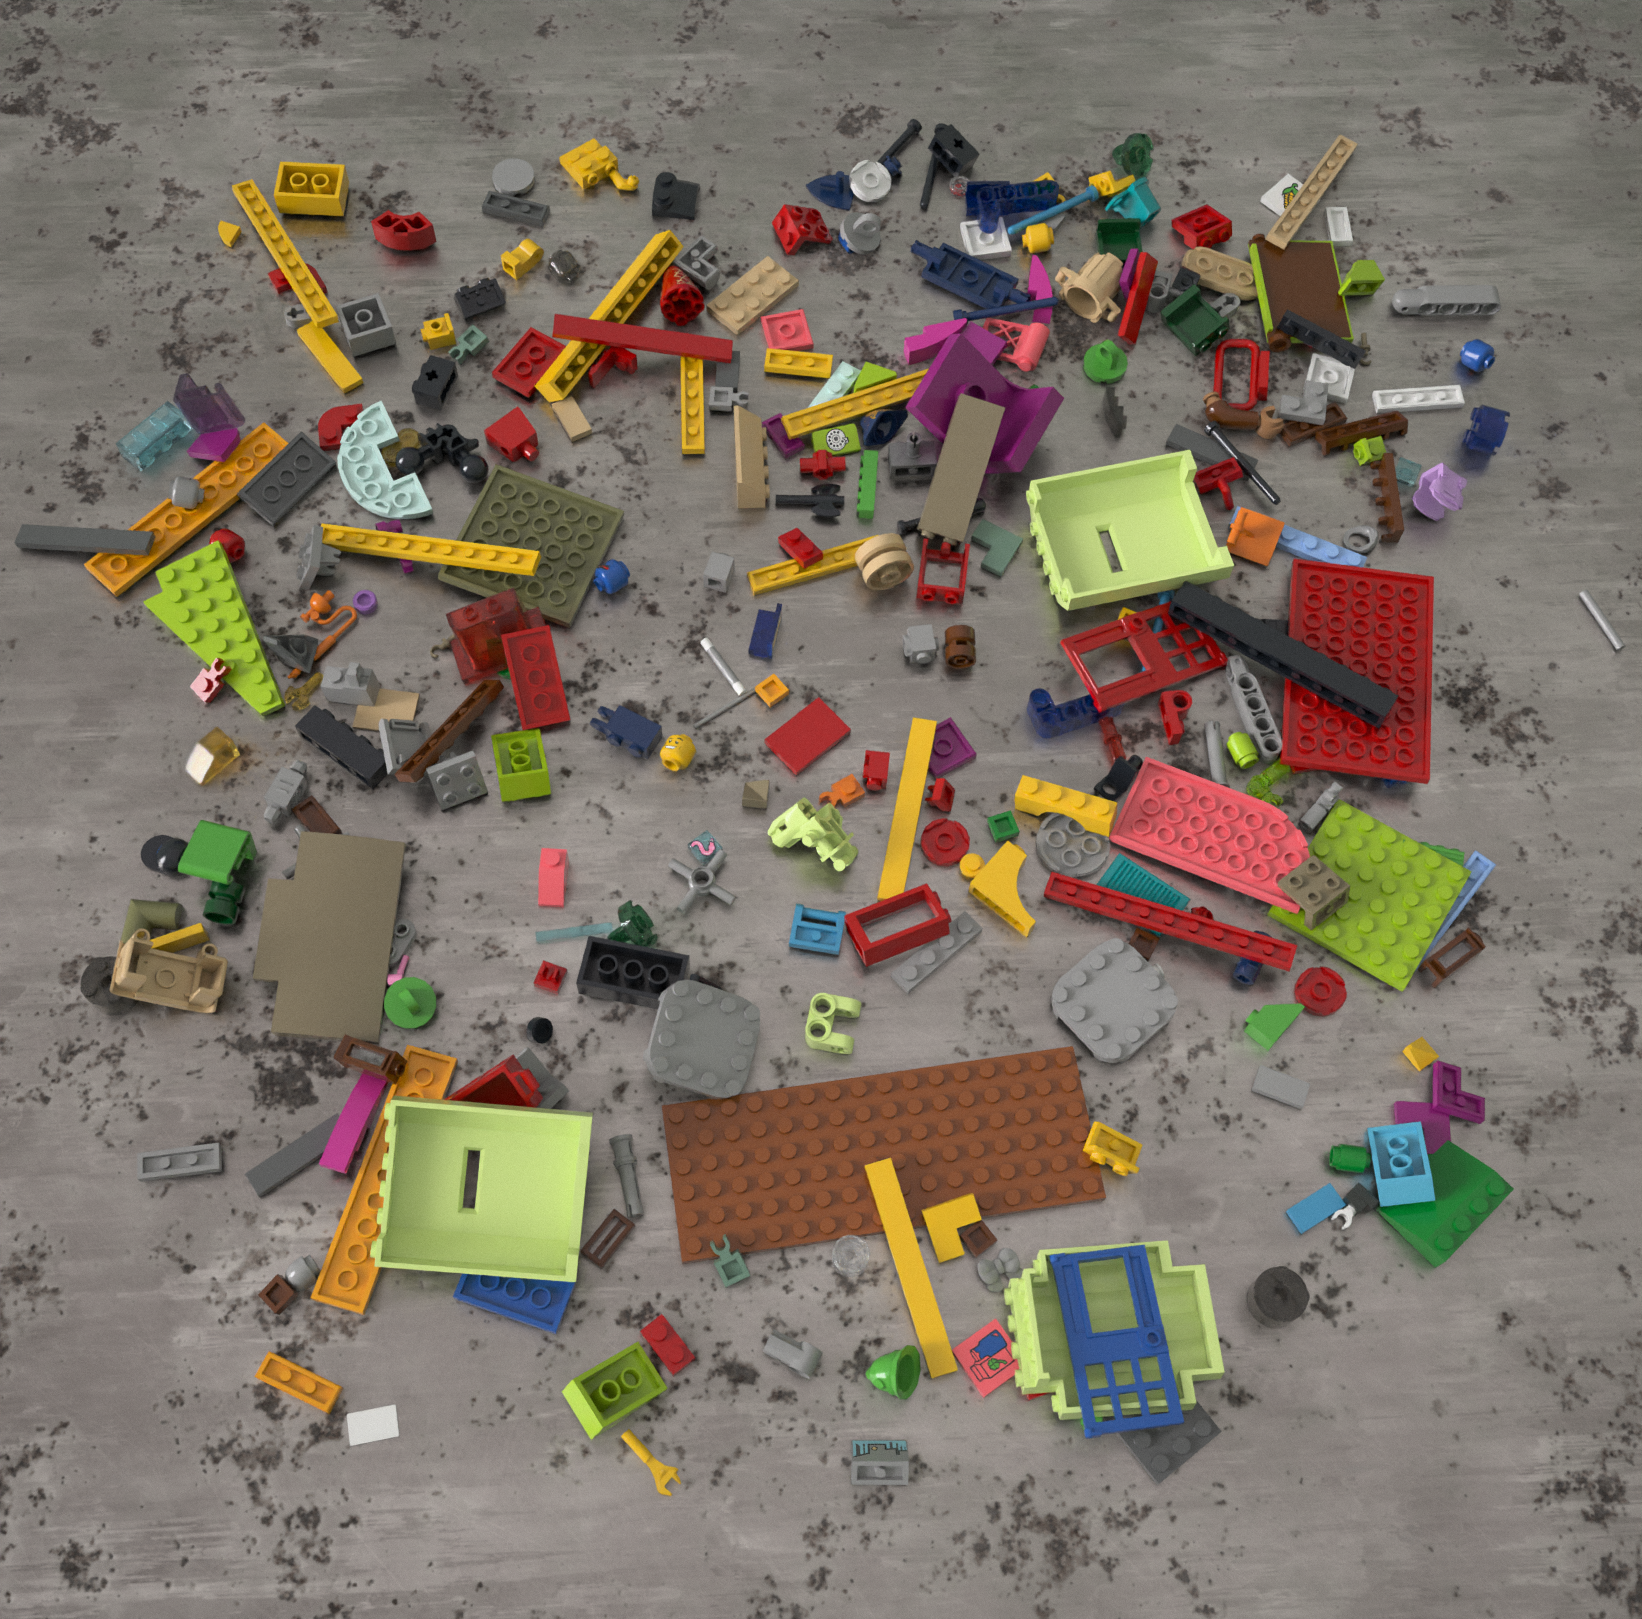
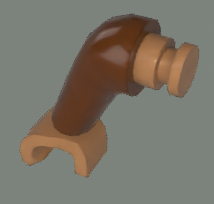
[1203,391,1285,439]

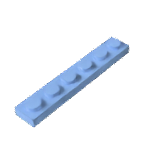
[1228,506,1367,567]

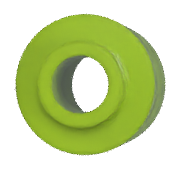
[1226,732,1259,769]

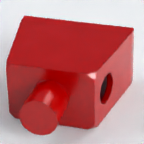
[484,406,539,462]

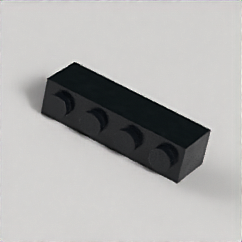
[295,705,388,790]

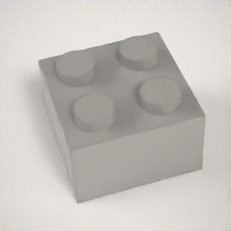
[336,293,396,357]

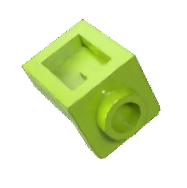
[1353,436,1386,466]

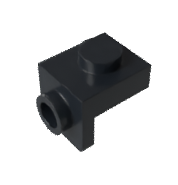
[1172,266,1201,292]

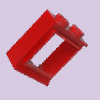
[916,538,970,604]

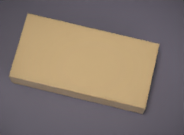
[552,396,592,442]

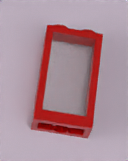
[844,883,952,967]

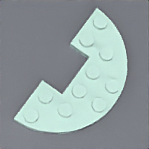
[337,401,433,519]

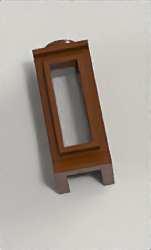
[1417,927,1486,989]
[333,1034,407,1085]

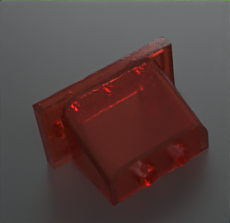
[446,587,546,684]

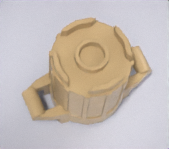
[1055,252,1123,323]

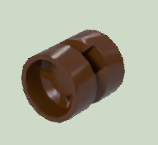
[944,625,976,669]

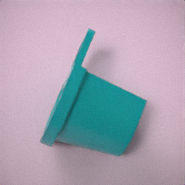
[1105,177,1161,228]

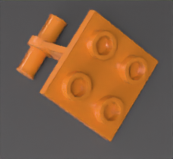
[1226,507,1285,567]

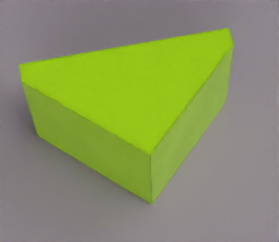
[854,362,897,393]

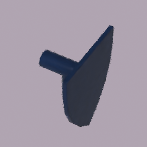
[806,171,854,211]

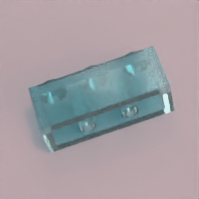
[116,401,192,472]

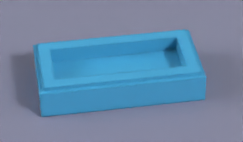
[1286,1183,1346,1235]

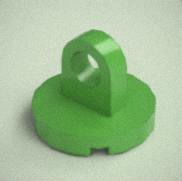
[1083,339,1128,384]
[384,977,436,1029]

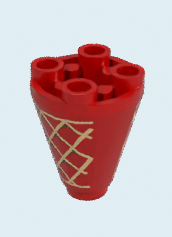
[660,266,705,326]

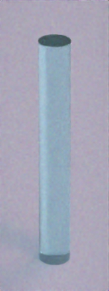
[535,922,613,942]

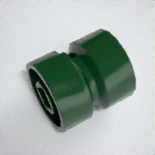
[202,881,245,925]

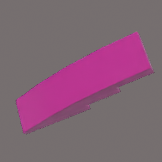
[319,1073,388,1174]

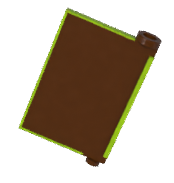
[1248,234,1354,352]

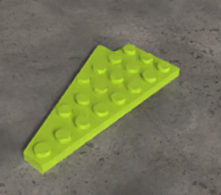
[143,541,286,716]

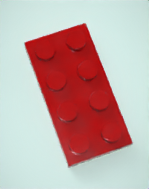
[501,625,571,730]

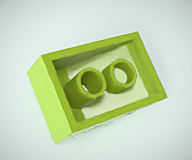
[491,728,551,802]
[562,1342,668,1440]

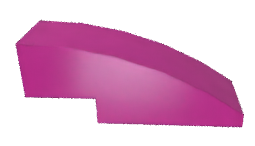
[1027,255,1053,324]
[903,318,967,365]

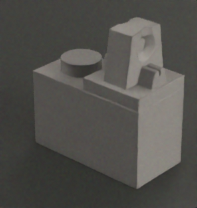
[320,662,380,707]

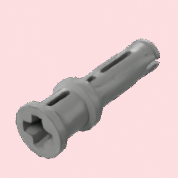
[609,1134,644,1218]

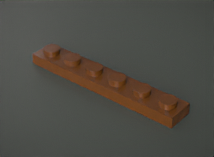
[395,680,504,783]

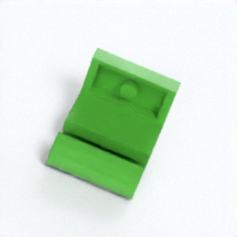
[178,820,257,885]

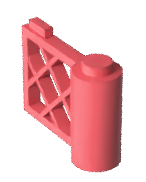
[983,318,1050,372]

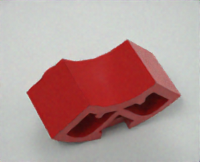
[371,210,437,250]

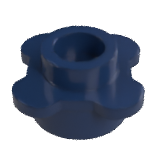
[883,155,902,176]

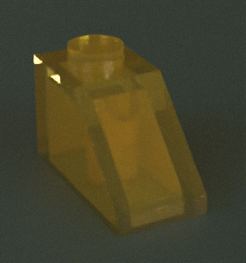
[185,726,240,786]

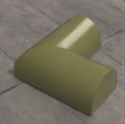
[121,899,183,944]

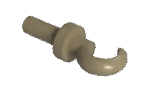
[1360,333,1371,365]
[430,630,462,658]

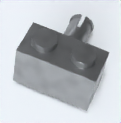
[888,432,937,479]

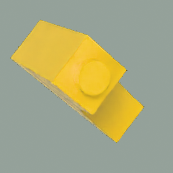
[968,841,1036,937]

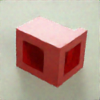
[863,750,890,791]

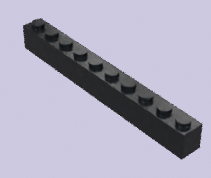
[1168,581,1398,729]

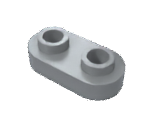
[390,919,417,967]

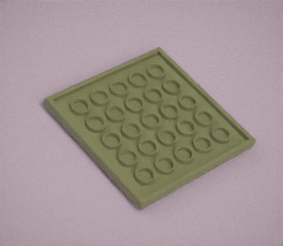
[438,464,624,628]

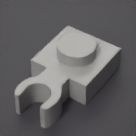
[709,386,749,411]

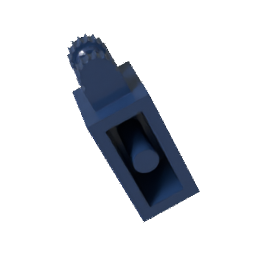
[590,705,663,760]

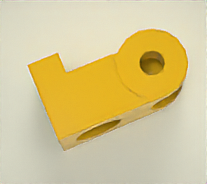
[501,238,544,280]

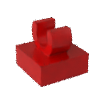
[925,778,955,812]
[533,960,568,995]

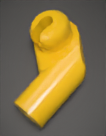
[609,170,639,191]

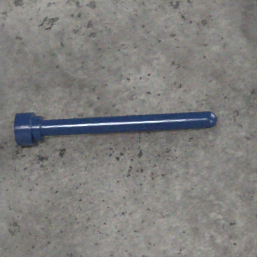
[953,297,1059,324]

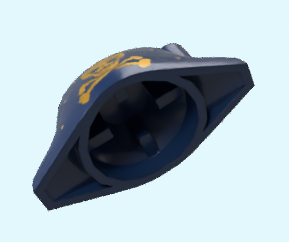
[860,409,908,446]

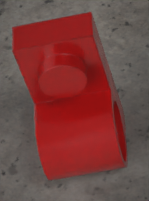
[1158,690,1192,745]

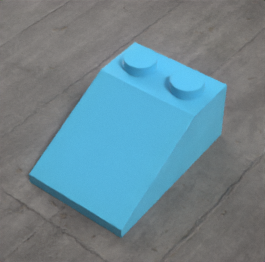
[1367,1121,1435,1207]

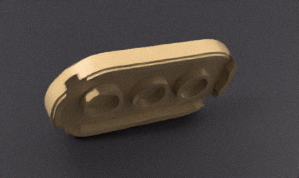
[1181,247,1258,300]

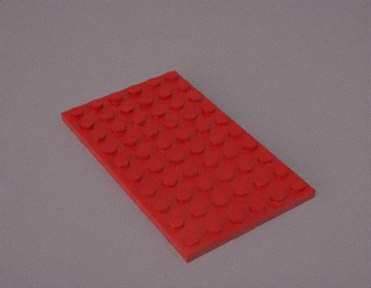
[1280,558,1434,784]

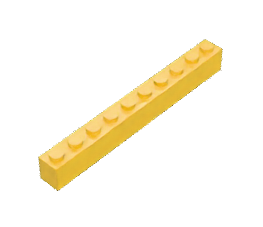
[535,230,684,403]

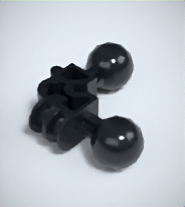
[395,423,489,483]

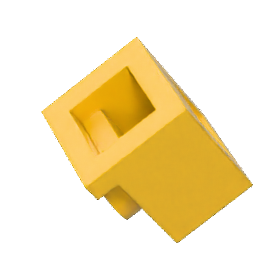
[420,313,456,350]

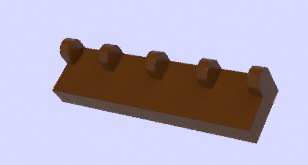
[1315,411,1408,456]
[1370,453,1404,543]

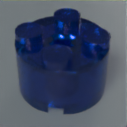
[1462,404,1510,456]

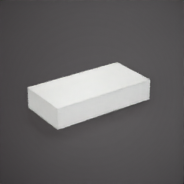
[1324,207,1353,246]

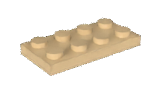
[706,256,799,336]

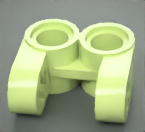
[805,993,862,1054]

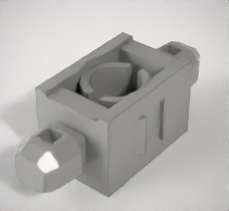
[264,760,307,824]

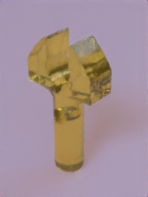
[284,672,323,710]

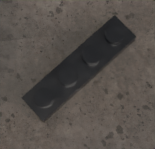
[1277,309,1366,369]

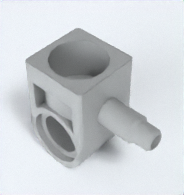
[1145,270,1184,313]

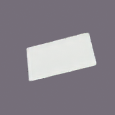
[347,1405,399,1446]

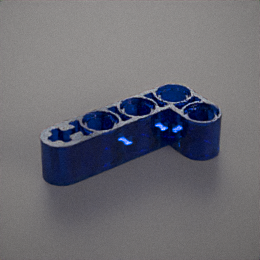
[975,180,1059,234]
[1026,688,1125,739]

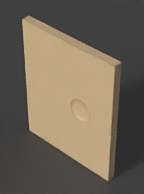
[352,689,420,732]

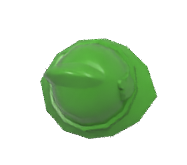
[865,1345,921,1399]

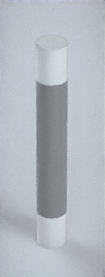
[700,638,747,696]

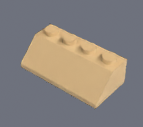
[734,406,770,509]

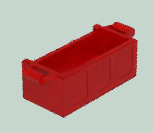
[444,1054,543,1151]

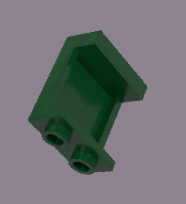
[1095,218,1143,270]
[1160,284,1230,357]

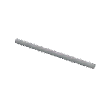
[693,688,756,729]

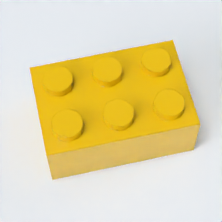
[274,162,349,216]

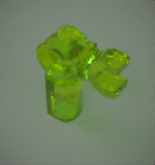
[1246,759,1290,807]

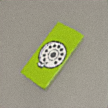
[811,423,861,457]

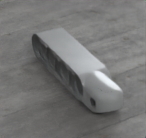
[1392,285,1501,316]
[1226,655,1282,764]

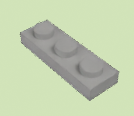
[137,1143,222,1182]

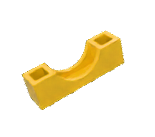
[1015,775,1117,837]

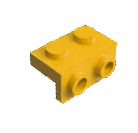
[1088,171,1135,198]
[1083,1121,1143,1176]

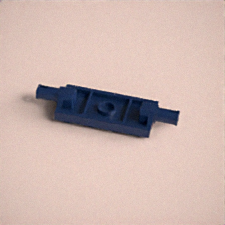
[910,240,1031,309]

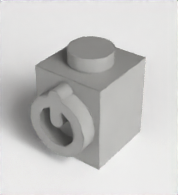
[903,624,939,664]

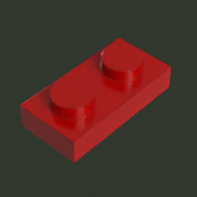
[778,528,823,569]
[640,1314,695,1377]

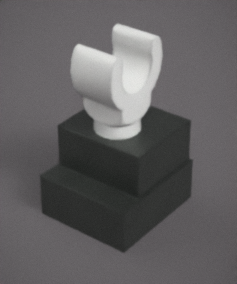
[1331,1183,1379,1230]

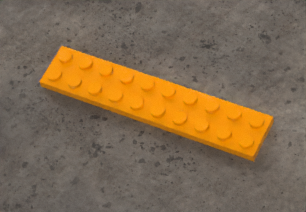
[84,422,289,597]
[311,1045,458,1315]

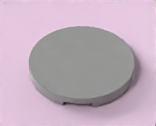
[1036,812,1110,879]

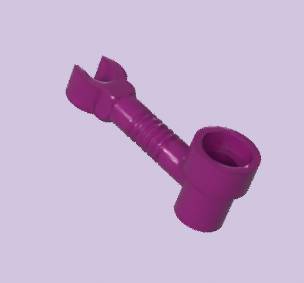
[375,519,414,573]

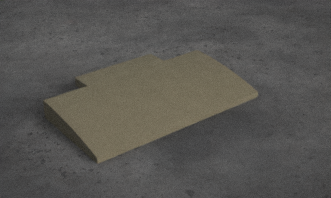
[253,831,406,1043]

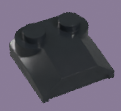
[652,172,700,220]

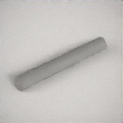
[1579,589,1625,651]

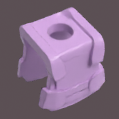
[1412,463,1467,521]

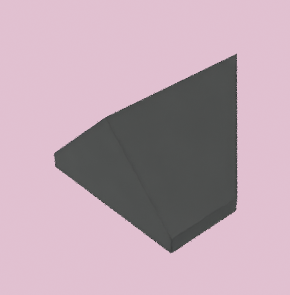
[263,634,318,673]

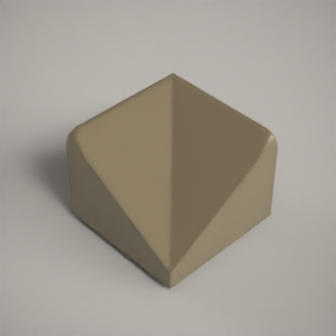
[742,780,770,809]

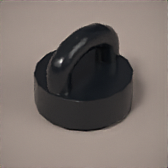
[527,1017,553,1044]

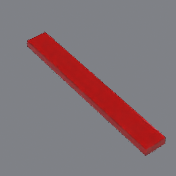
[552,314,733,363]

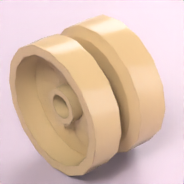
[855,533,914,591]

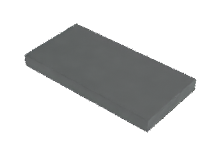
[237,431,336,526]

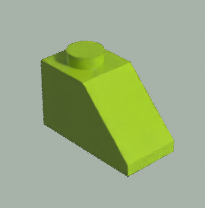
[1338,260,1385,296]

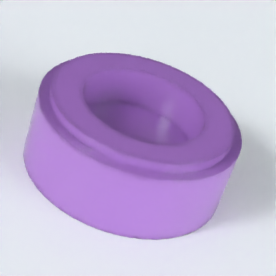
[353,590,378,615]

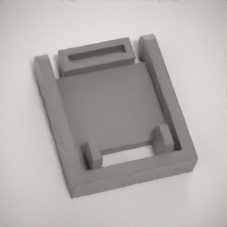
[378,719,436,777]

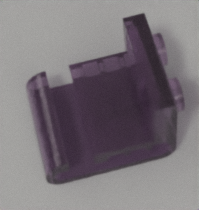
[173,373,246,434]

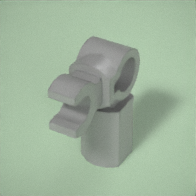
[1298,781,1343,833]

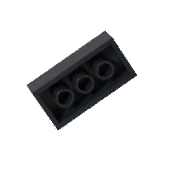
[576,936,690,1009]

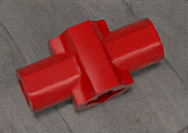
[800,450,846,480]

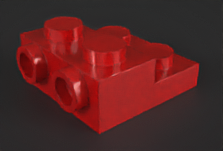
[1171,204,1232,249]

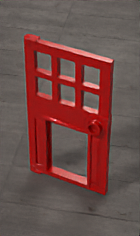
[1060,601,1228,713]

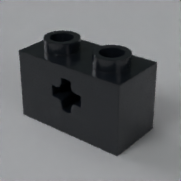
[927,124,980,178]
[412,355,458,410]

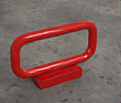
[1213,339,1270,411]

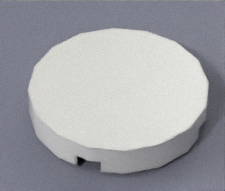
[849,160,891,202]

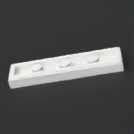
[1372,385,1465,414]

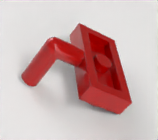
[1193,457,1243,510]

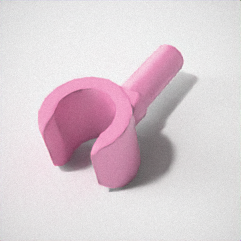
[387,955,409,987]

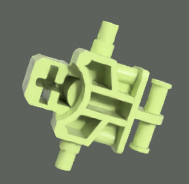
[768,797,859,871]

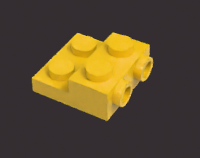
[559,138,619,190]

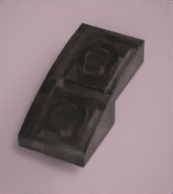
[1103,386,1127,438]

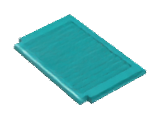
[1096,853,1191,936]

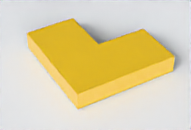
[921,1193,982,1263]

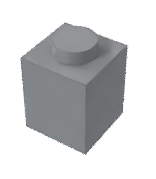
[703,552,735,593]

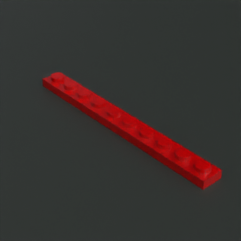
[1044,871,1297,972]

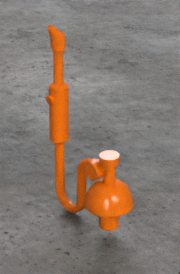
[288,590,357,679]

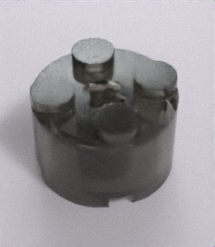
[80,956,139,1016]
[1247,1266,1310,1328]

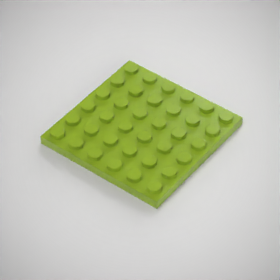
[1267,799,1472,992]

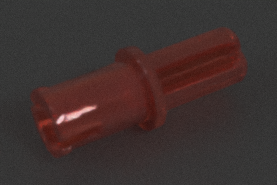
[1098,716,1126,763]

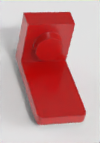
[588,346,638,388]

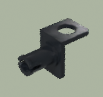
[1094,755,1143,801]

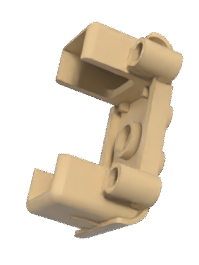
[110,928,228,1013]

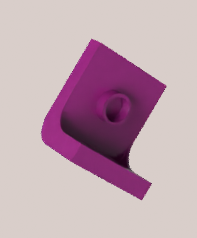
[905,333,1064,474]

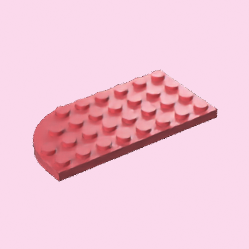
[1109,757,1310,914]

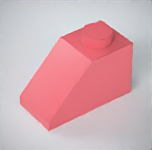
[538,848,569,907]

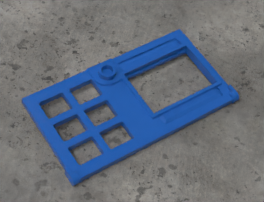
[1049,1244,1184,1439]

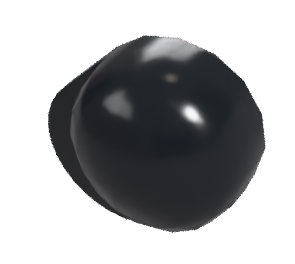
[141,835,189,877]

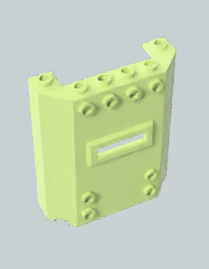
[1026,450,1234,611]
[370,1096,593,1282]

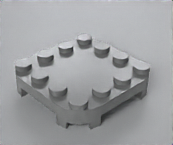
[1051,938,1178,1063]
[643,980,760,1100]

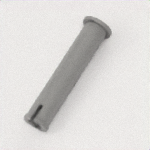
[1204,720,1230,788]

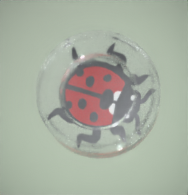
[949,176,970,198]

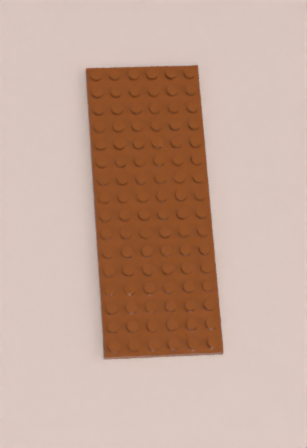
[662,1046,1106,1264]

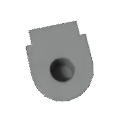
[285,1255,321,1292]

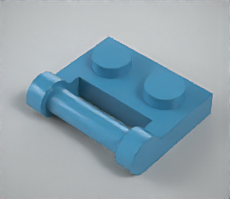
[789,903,846,955]

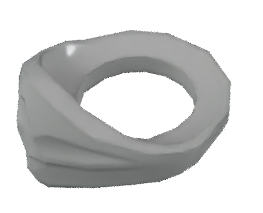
[1343,525,1379,553]

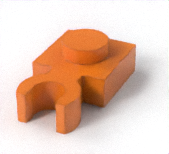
[819,774,865,808]

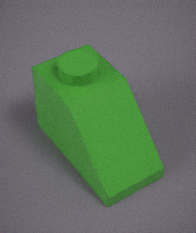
[1244,1004,1305,1051]

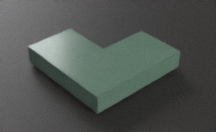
[971,519,1023,577]

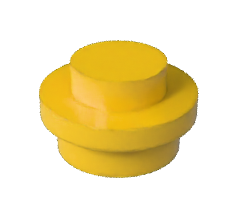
[960,853,985,878]

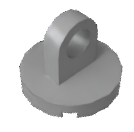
[840,212,881,255]

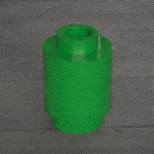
[1329,1143,1371,1173]

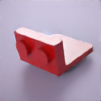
[772,204,833,255]

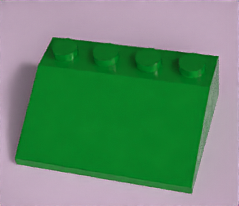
[1375,1140,1514,1268]

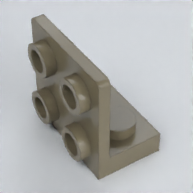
[1277,855,1350,931]

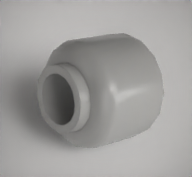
[168,476,205,509]

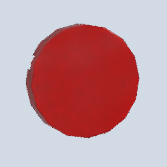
[920,818,970,867]
[1295,966,1347,1017]

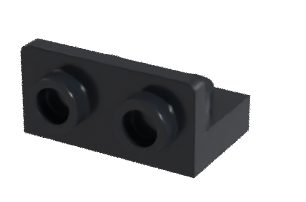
[454,278,506,320]

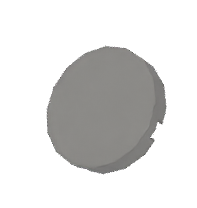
[492,158,535,196]

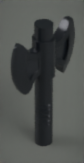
[776,483,844,517]

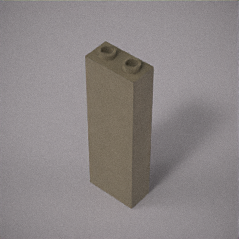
[917,393,1005,546]

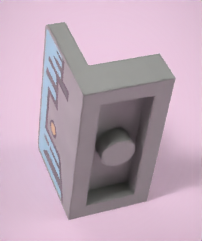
[851,1440,909,1485]

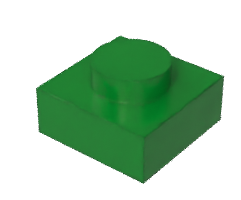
[987,810,1020,843]

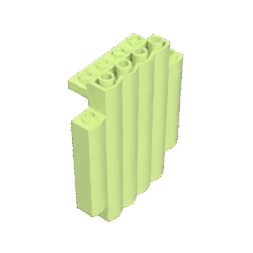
[1004,1240,1225,1420]

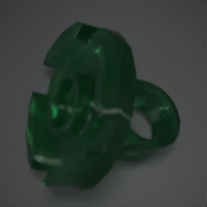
[1112,133,1154,177]
[607,900,658,947]

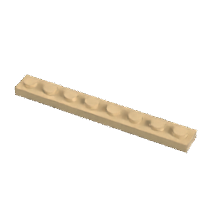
[1265,135,1358,249]

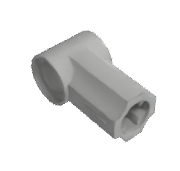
[763,1329,823,1379]

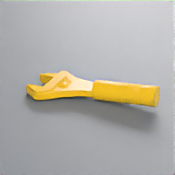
[621,1429,681,1496]

